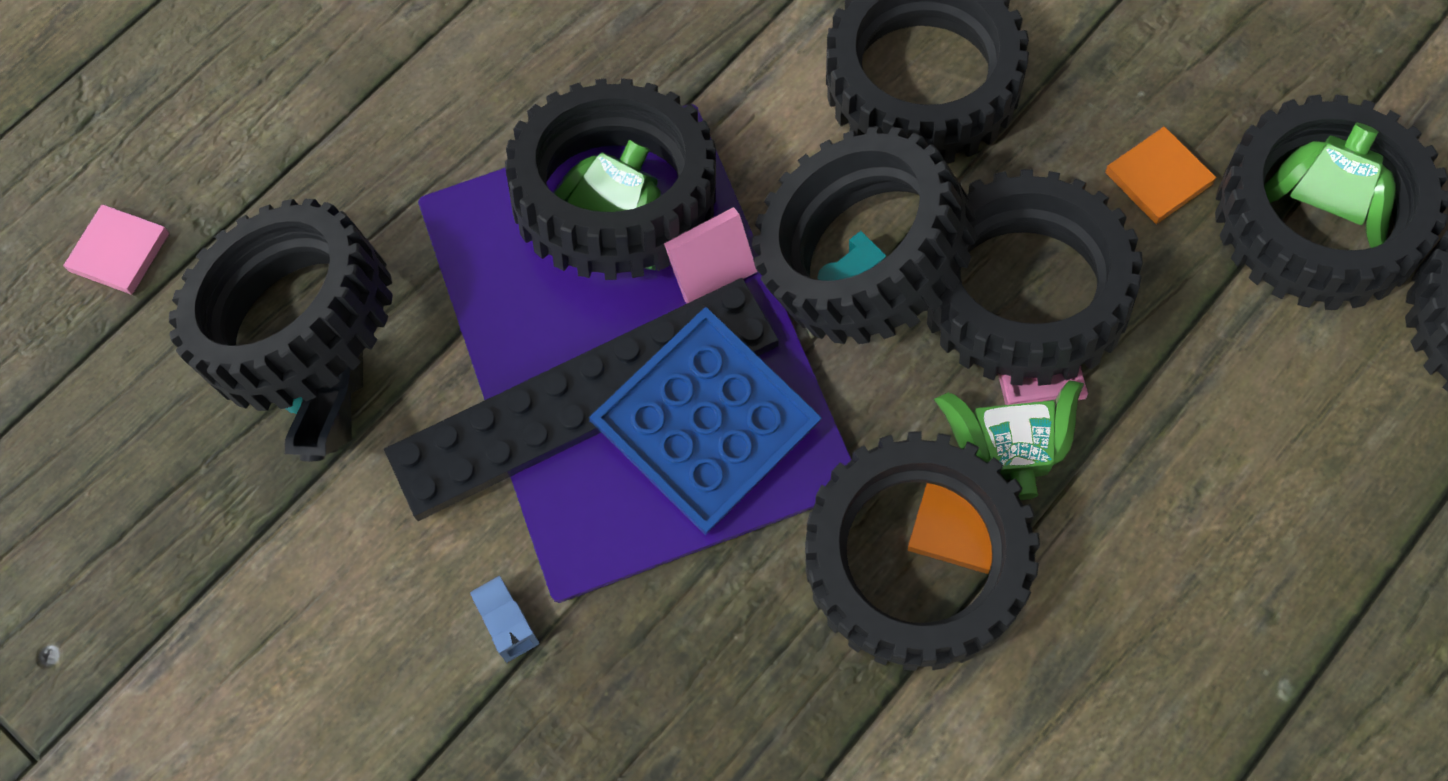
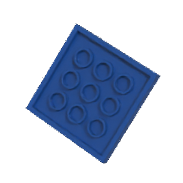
[589,307,822,536]

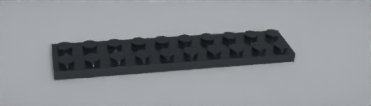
[384,278,779,522]

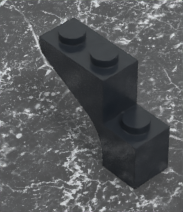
[285,352,363,462]

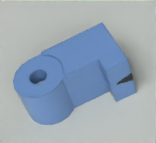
[470,575,540,663]

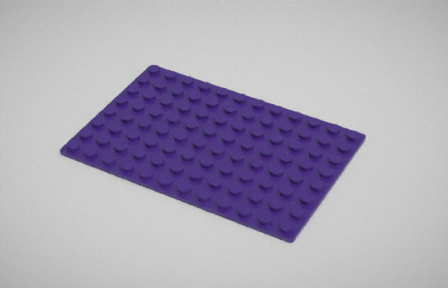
[418,104,851,603]

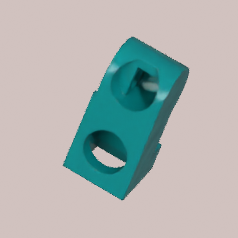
[817,231,887,281]

